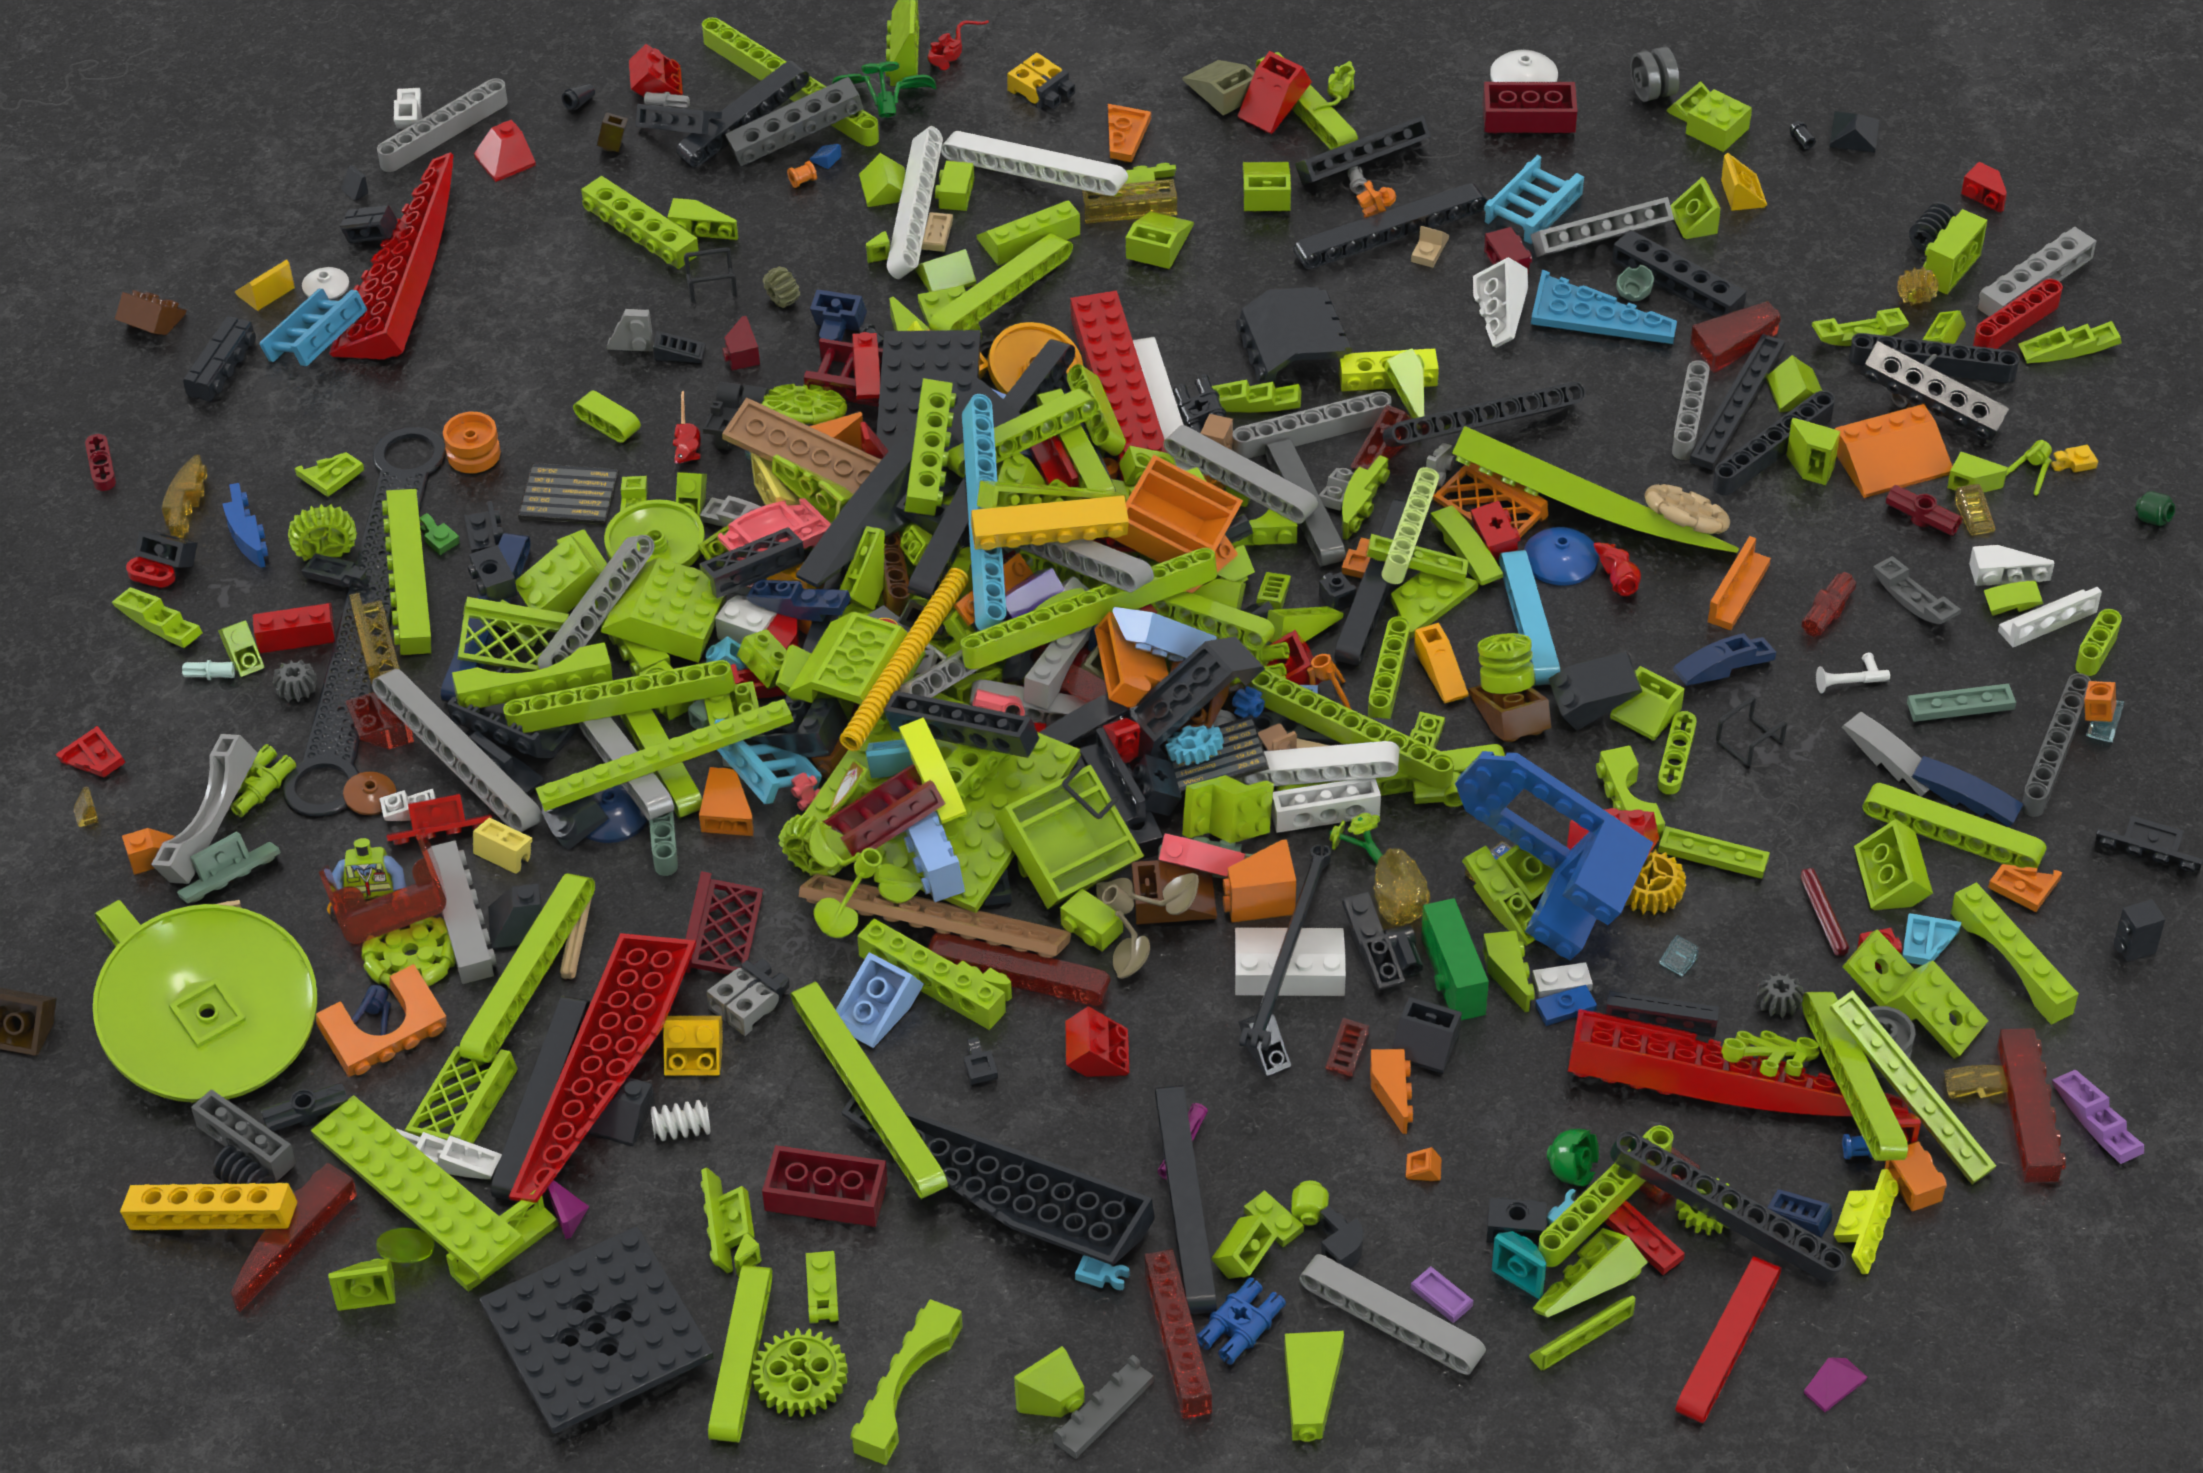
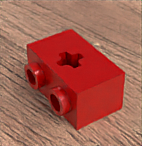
[1471,501,1520,560]

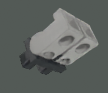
[707,958,790,1036]

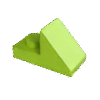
[942,609,976,654]

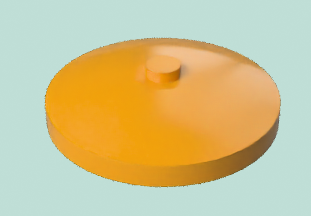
[987,322,1083,395]

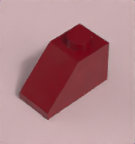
[722,316,760,371]

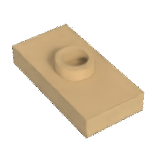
[921,212,953,252]

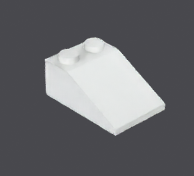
[715,595,777,644]

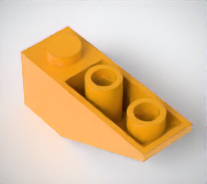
[1414,623,1468,703]

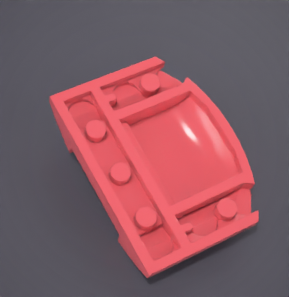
[718,498,831,561]

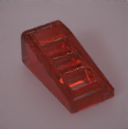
[1326,1018,1369,1076]

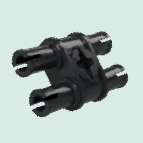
[1172,374,1226,433]

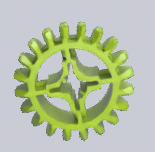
[288,504,357,561]
[778,814,843,877]

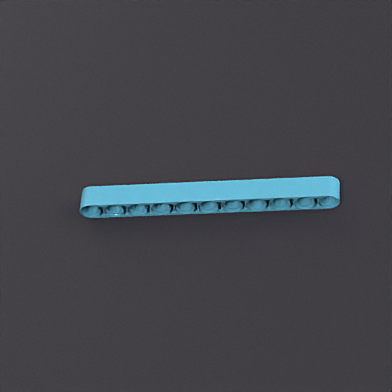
[962,394,1006,631]

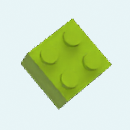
[1686,89,1752,152]

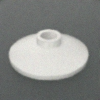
[302,267,349,300]

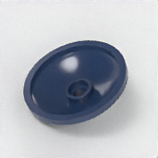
[586,784,649,843]

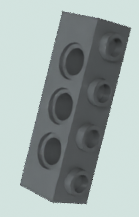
[191,1089,296,1182]

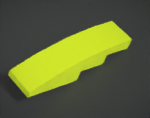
[899,718,967,824]

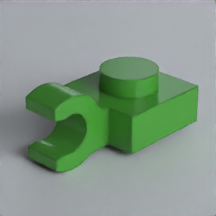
[419,513,460,555]

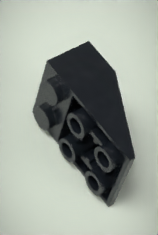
[751,698,848,757]

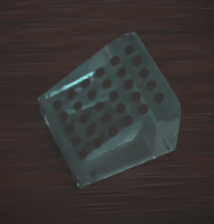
[1660,935,1699,976]

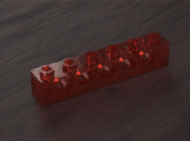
[1145,1249,1212,1419]

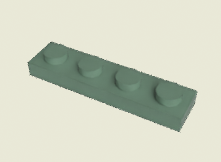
[1907,684,2016,722]

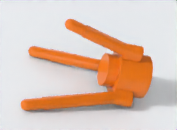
[1307,654,1352,710]

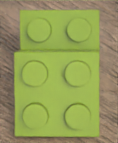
[1182,775,1274,844]

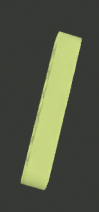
[1382,467,1439,584]

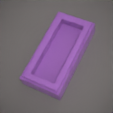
[1411,1266,1473,1323]

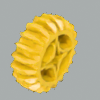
[1625,849,1686,915]

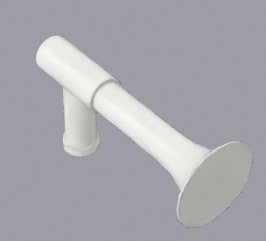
[1816,653,1890,693]

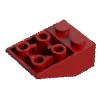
[1238,51,1312,134]

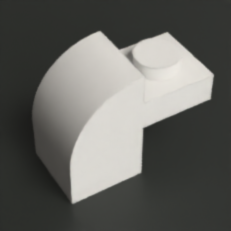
[394,88,422,130]

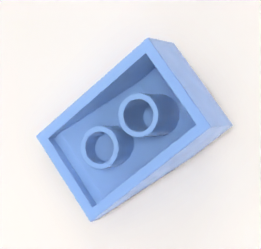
[836,952,924,1048]

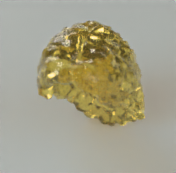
[1373,848,1431,926]

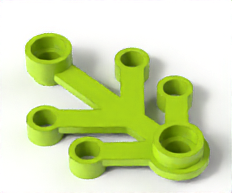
[1721,1031,1820,1077]

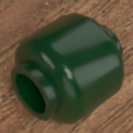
[2135,491,2175,526]

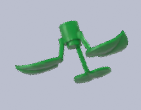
[832,61,936,118]

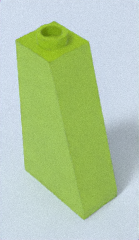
[1284,1331,1344,1442]

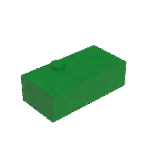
[1421,898,1489,1020]

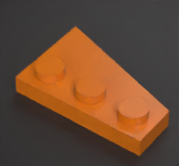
[1108,104,1151,162]

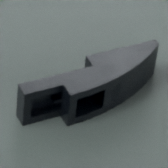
[1342,892,1405,990]

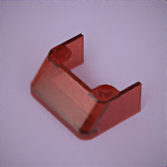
[319,829,447,944]

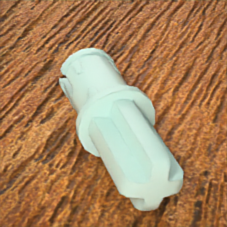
[182,660,235,680]

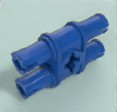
[1195,1278,1286,1365]

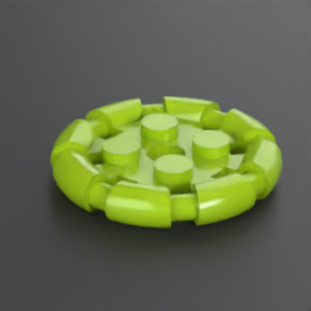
[762,384,847,426]
[362,911,456,989]

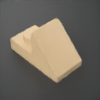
[1411,226,1449,267]

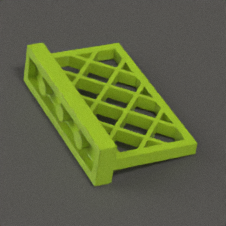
[457,597,569,672]
[405,1046,518,1144]

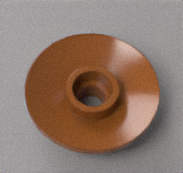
[343,772,396,815]

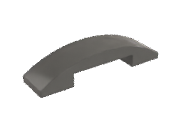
[1873,556,1961,624]

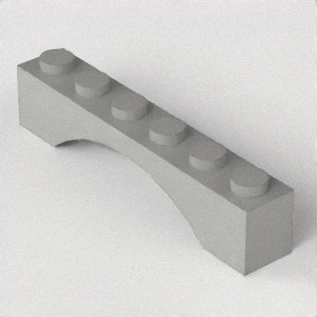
[1024,625,1094,709]
[151,734,258,884]

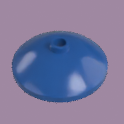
[1524,527,1599,585]

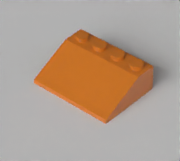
[1835,404,1953,498]

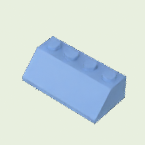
[1113,607,1217,662]

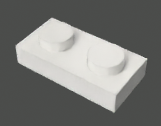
[1532,962,1593,998]

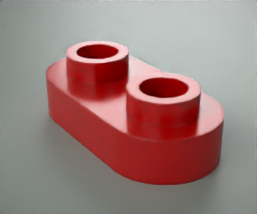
[126,557,176,587]

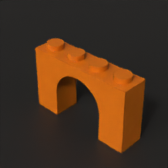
[316,964,446,1077]

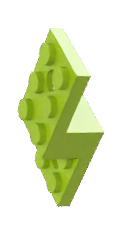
[1842,929,1988,1058]

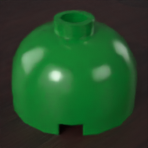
[1547,1129,1599,1187]

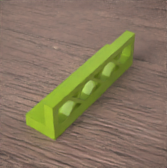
[446,1190,558,1292]

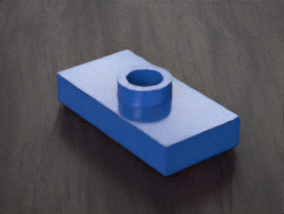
[1535,985,1597,1026]

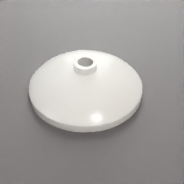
[1490,50,1558,82]

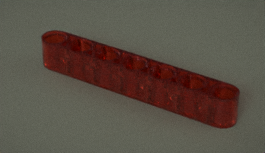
[927,933,1111,1006]

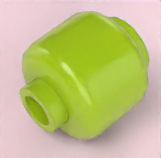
[1291,1181,1329,1225]

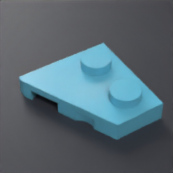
[1902,913,1961,965]

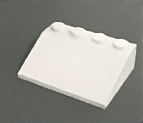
[1235,928,1346,996]

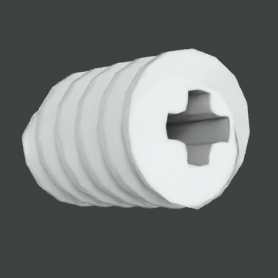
[651,1100,711,1141]

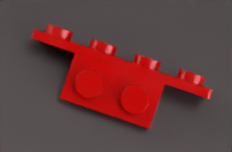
[386,794,492,845]

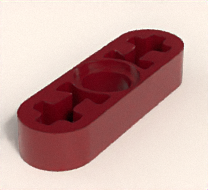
[85,434,116,491]

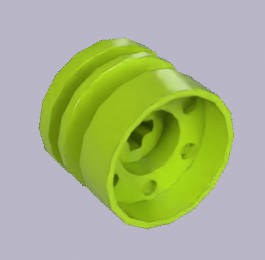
[1477,633,1535,694]

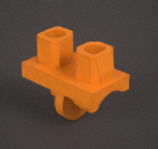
[1356,180,1396,218]

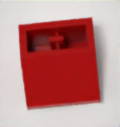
[629,44,683,97]
[1065,1006,1129,1077]

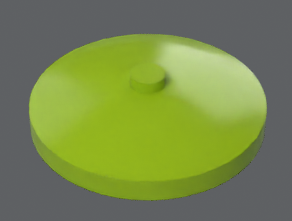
[604,500,705,571]

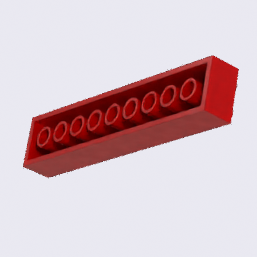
[1070,291,1168,481]

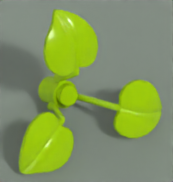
[809,822,923,938]

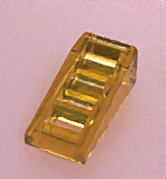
[1954,484,1995,535]

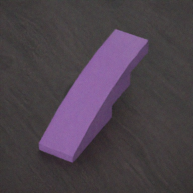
[2052,1070,2144,1164]

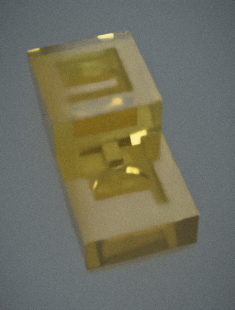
[1944,1065,2008,1099]

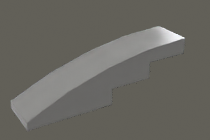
[1842,712,1930,797]

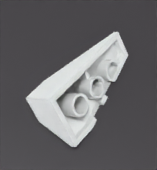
[1473,257,1528,348]

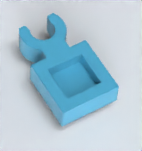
[1075,1255,1130,1290]

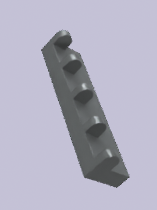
[1053,1355,1154,1459]

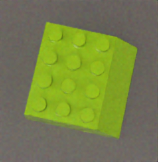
[601,557,727,663]
[995,765,1144,909]

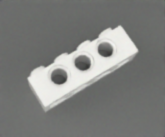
[1271,778,1381,833]

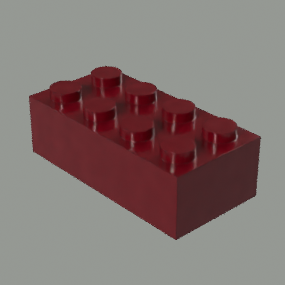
[1483,82,1577,133]
[762,1145,888,1227]

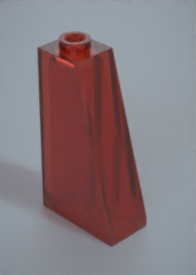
[1690,301,1781,373]

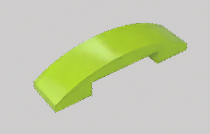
[1812,308,1909,346]

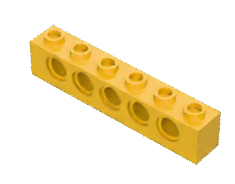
[120,1183,297,1230]

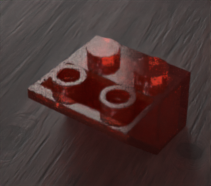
[345,692,414,749]

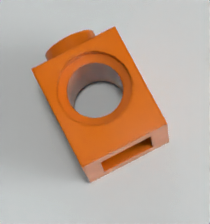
[2084,681,2116,722]

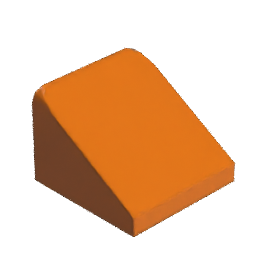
[1406,1147,1442,1181]

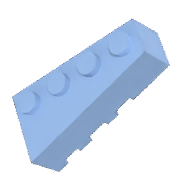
[901,811,965,902]

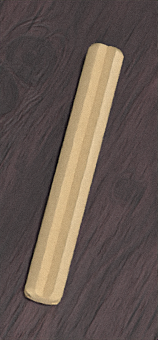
[560,900,591,979]

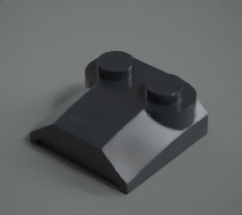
[542,794,609,850]

